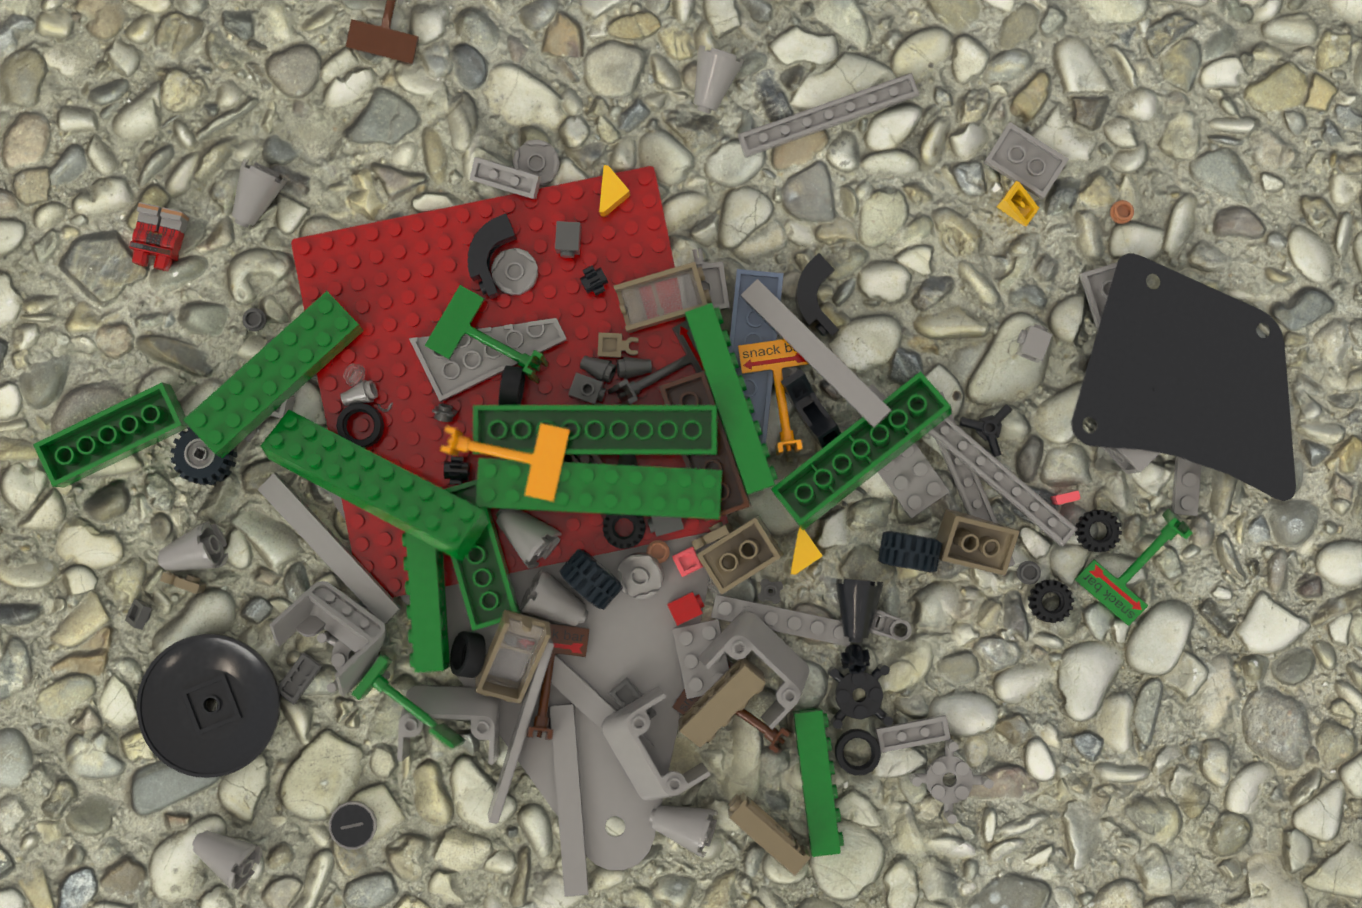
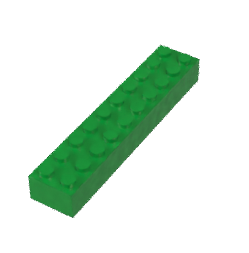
[473,405,717,455]
[261,410,489,562]
[476,458,722,520]

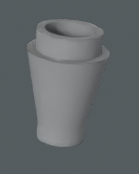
[341,380,378,406]

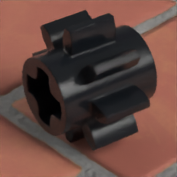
[580,265,608,296]
[444,456,470,485]
[841,644,870,674]

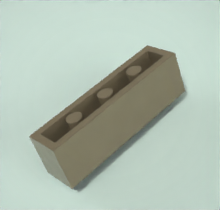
[678,657,766,748]

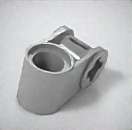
[870,609,912,641]

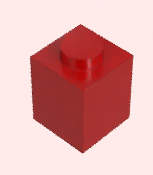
[667,591,705,626]

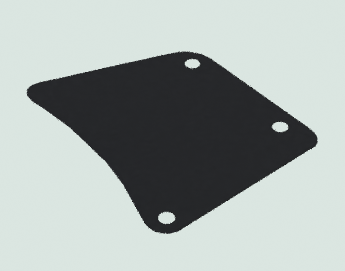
[1071,253,1296,501]

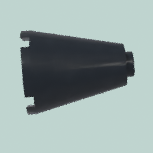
[836,579,883,643]

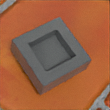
[125,598,152,630]

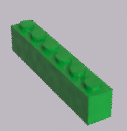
[793,708,844,857]

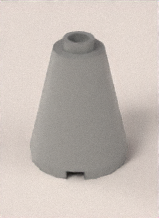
[694,45,744,114]
[232,159,287,228]
[496,509,562,569]
[157,521,228,571]
[520,569,588,626]
[649,805,718,857]
[193,831,262,890]

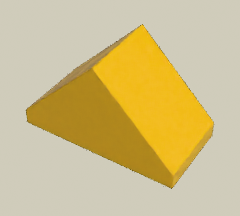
[599,165,630,217]
[996,181,1039,227]
[790,528,822,575]

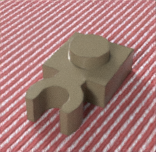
[598,333,639,358]
[691,521,734,550]
[160,572,207,594]

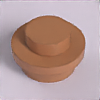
[1110,200,1134,224]
[646,540,670,563]

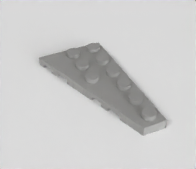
[409,318,567,402]

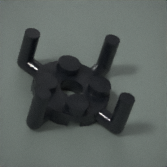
[828,664,893,729]

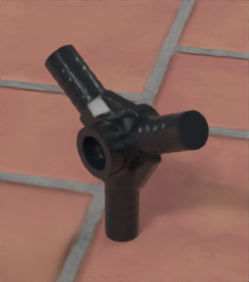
[959,404,1012,457]

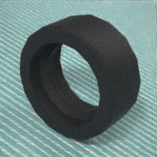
[498,365,525,405]
[336,403,384,448]
[450,631,486,678]
[835,729,881,776]

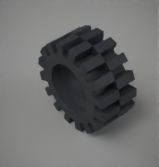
[1075,510,1122,552]
[602,514,645,549]
[1028,580,1074,623]

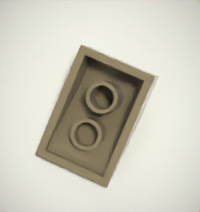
[936,509,1020,576]
[696,515,784,595]

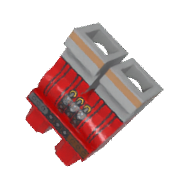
[129,202,190,272]

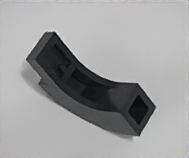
[468,213,517,299]
[795,253,839,338]
[781,368,841,448]

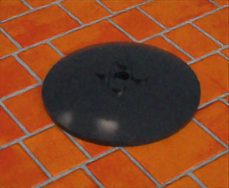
[136,634,280,778]

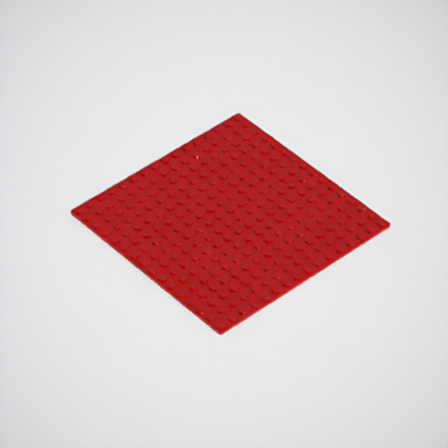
[291,166,728,598]

